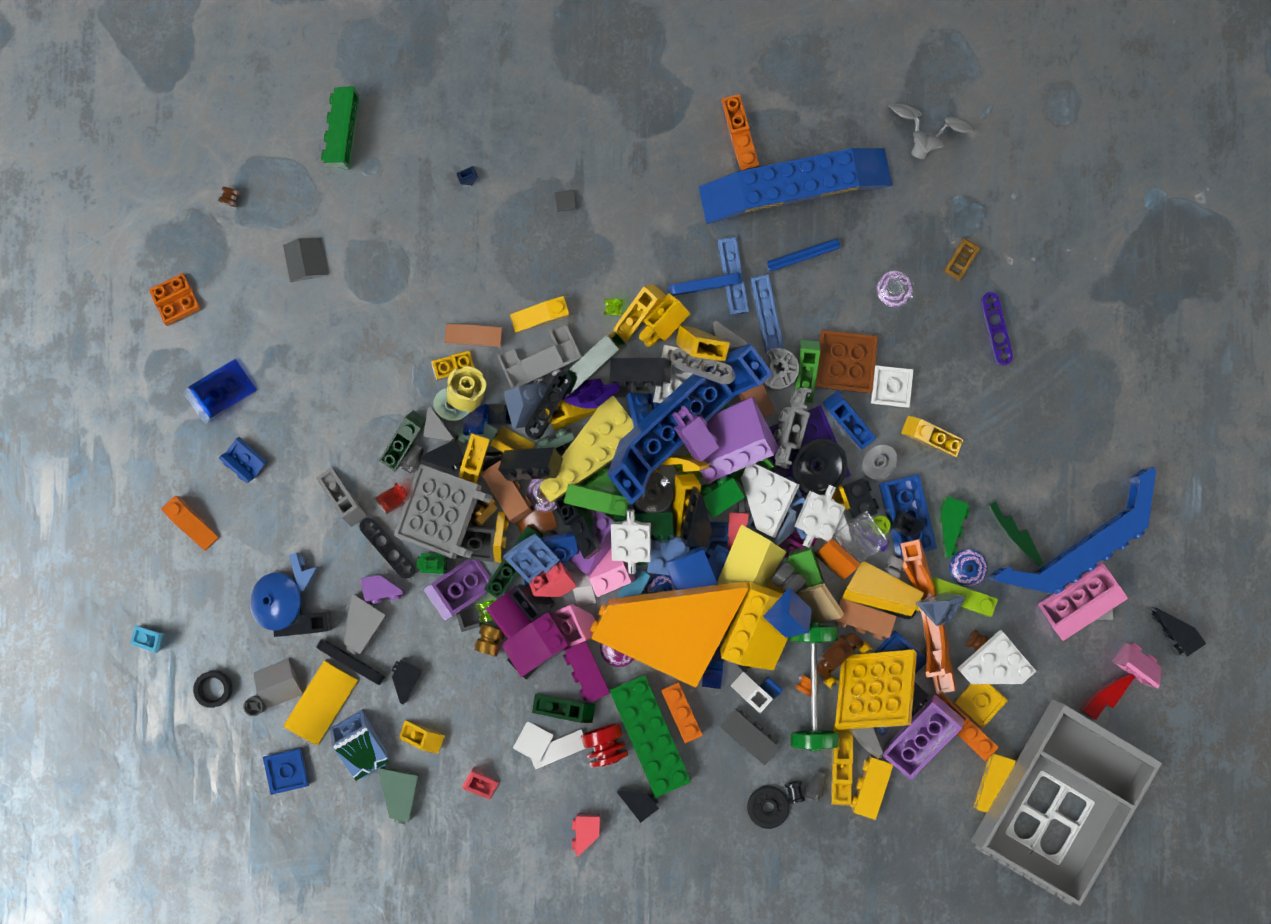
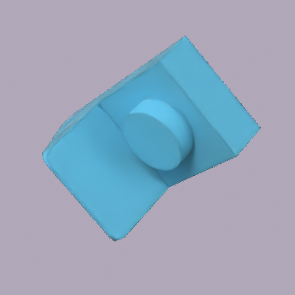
[130,625,165,653]

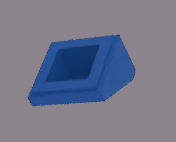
[760,677,783,699]

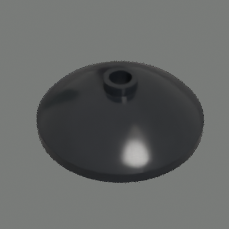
[792,438,848,495]

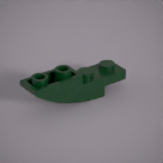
[484,525,543,599]

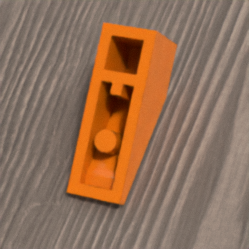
[161,496,219,551]

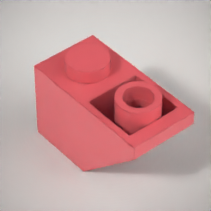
[529,561,577,597]
[572,814,600,856]

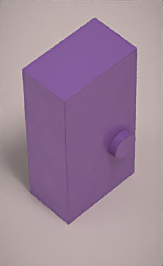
[883,694,964,780]

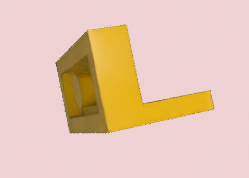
[490,426,535,453]

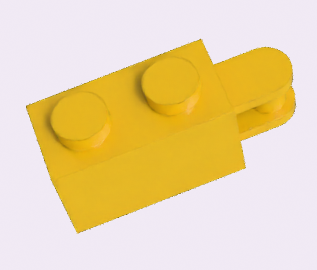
[639,293,691,347]

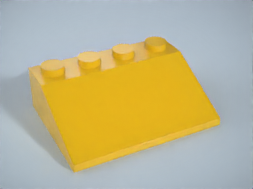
[720,581,788,671]

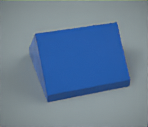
[763,588,812,638]

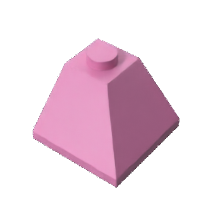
[550,604,595,647]

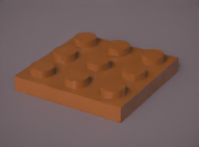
[815,330,878,393]

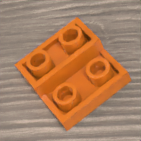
[149,273,201,326]
[815,538,860,580]

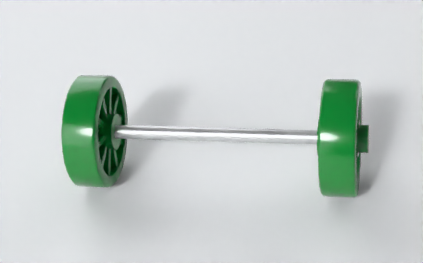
[789,622,839,751]

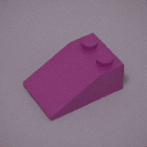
[501,612,570,677]

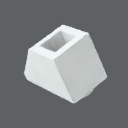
[730,672,773,713]

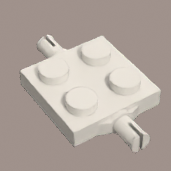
[794,485,845,548]
[611,509,651,574]

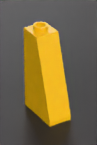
[675,325,730,361]
[842,560,924,616]

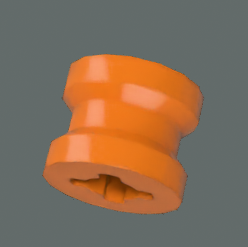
[795,674,819,697]

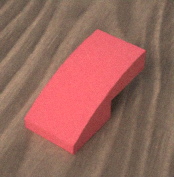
[727,513,749,550]

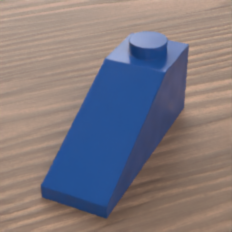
[823,391,876,450]

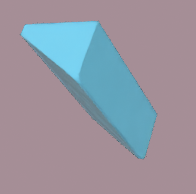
[617,567,651,598]

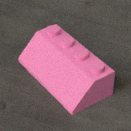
[1038,562,1128,641]

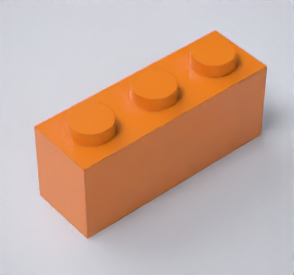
[661,681,703,744]

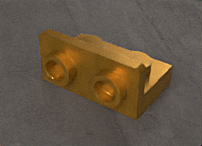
[470,498,498,526]

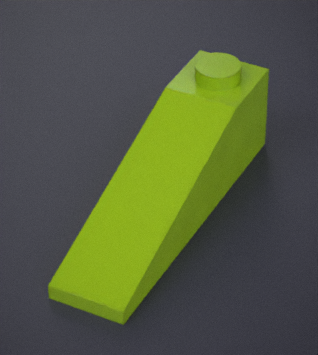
[932,577,998,617]

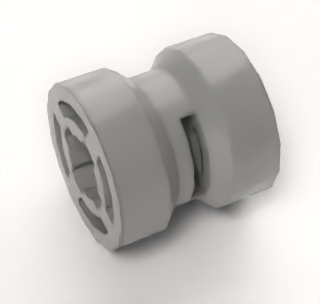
[884,555,904,580]

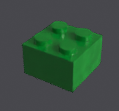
[700,474,745,518]

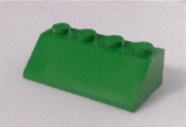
[321,86,359,170]

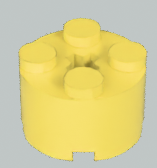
[446,366,486,412]

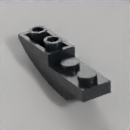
[555,494,602,559]

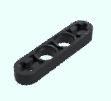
[525,371,573,440]
[359,518,415,579]
[316,639,385,685]

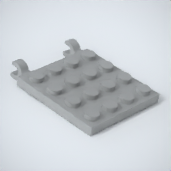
[394,464,493,559]

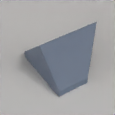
[916,592,965,627]

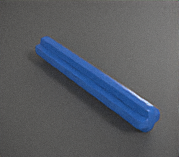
[767,238,840,271]

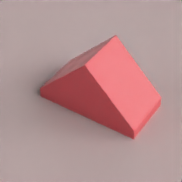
[462,768,499,800]

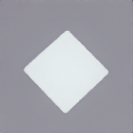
[513,722,553,762]

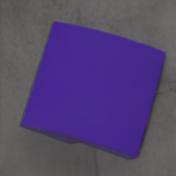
[564,378,620,409]

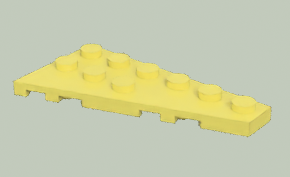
[539,396,634,503]

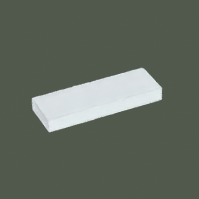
[531,729,586,770]

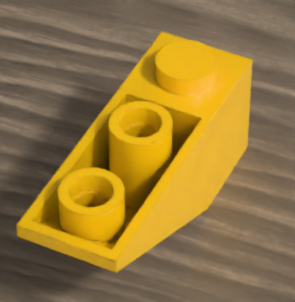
[545,400,599,431]
[901,416,964,457]

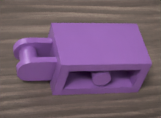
[672,406,719,462]

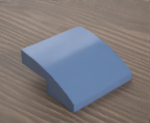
[503,534,559,583]

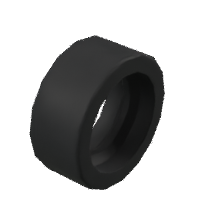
[193,671,232,708]

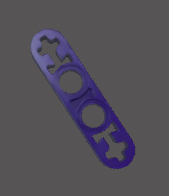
[981,292,1013,366]

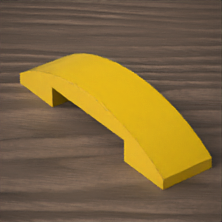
[652,455,709,473]

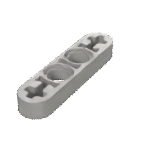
[670,349,735,385]

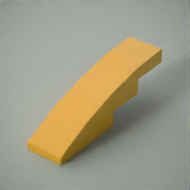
[458,433,490,484]
[831,724,853,806]

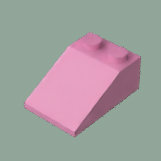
[588,549,636,597]
[1112,643,1161,689]

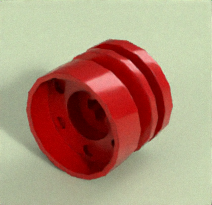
[581,723,629,767]

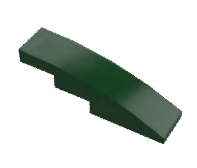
[986,501,1044,566]

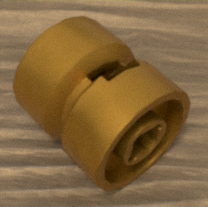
[473,623,504,657]

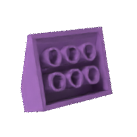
[700,397,779,483]

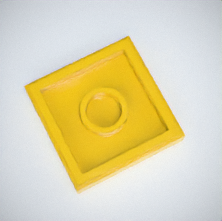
[953,683,1008,729]

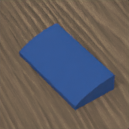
[879,474,938,558]
[665,547,718,590]

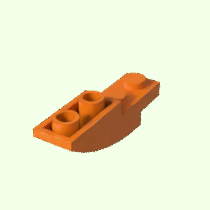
[721,94,760,171]
[938,693,999,762]

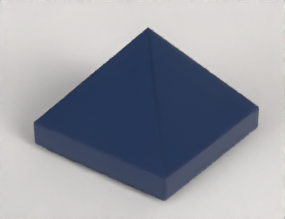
[456,166,478,186]

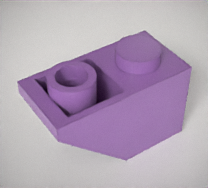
[361,575,405,604]

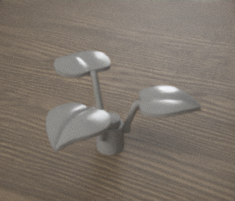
[888,103,976,159]

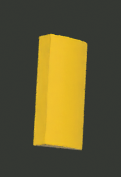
[283,660,358,746]

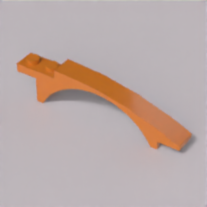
[900,540,957,694]

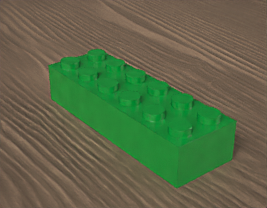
[609,674,691,798]

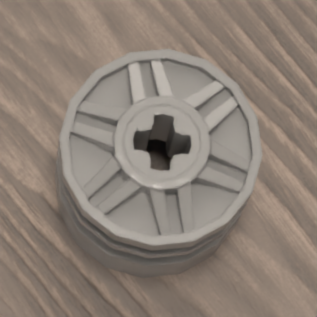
[762,348,799,391]

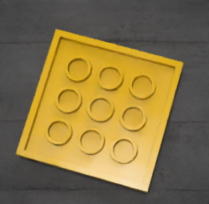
[835,649,917,730]

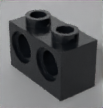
[842,478,879,522]

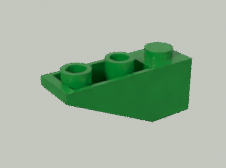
[938,496,970,558]

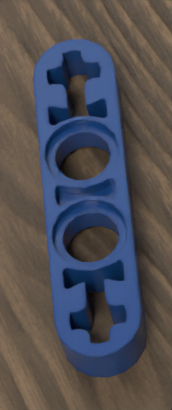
[667,273,742,296]

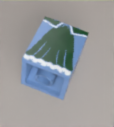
[329,709,389,781]

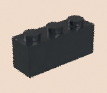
[609,358,671,387]
[498,447,563,481]

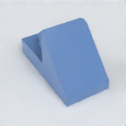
[289,553,319,592]

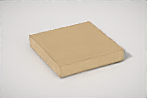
[796,583,844,623]

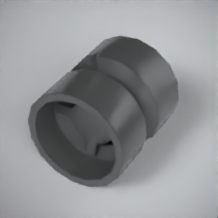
[770,561,807,593]

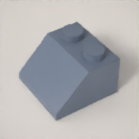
[503,382,551,429]

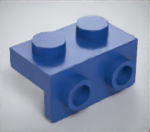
[219,437,267,483]

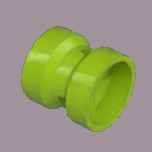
[869,516,891,535]

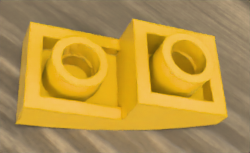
[431,351,474,380]

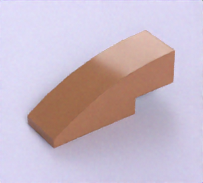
[444,324,503,348]

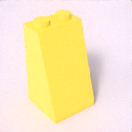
[717,525,786,587]

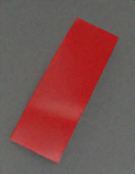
[1079,673,1135,720]

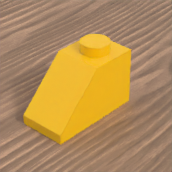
[399,720,445,754]

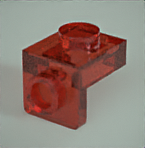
[376,483,407,515]

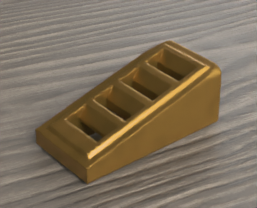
[943,237,980,280]

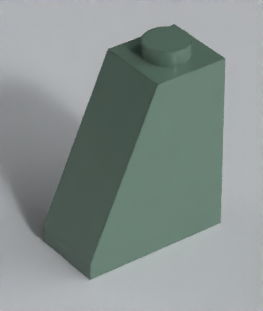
[379,767,420,824]

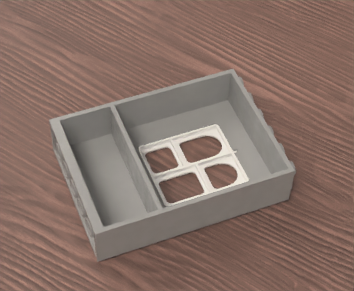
[971,700,1162,906]

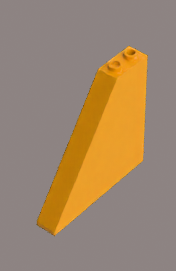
[590,581,749,688]

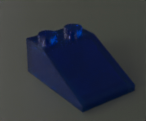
[183,359,257,425]

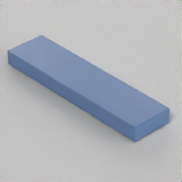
[717,237,749,315]
[750,274,784,353]

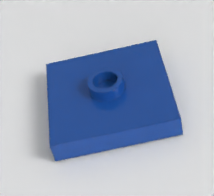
[263,748,309,795]

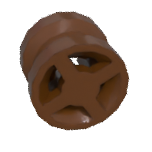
[218,186,241,207]
[965,629,989,652]

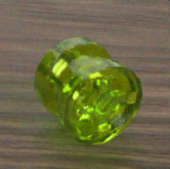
[603,299,623,316]

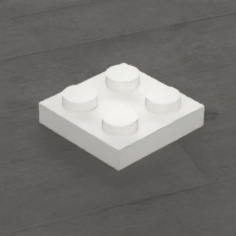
[870,365,913,408]

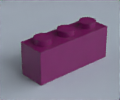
[563,641,610,703]

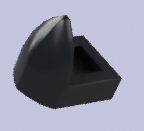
[891,511,924,537]

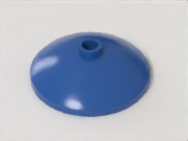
[250,573,301,631]

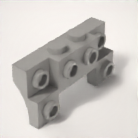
[497,324,582,389]
[773,388,812,469]

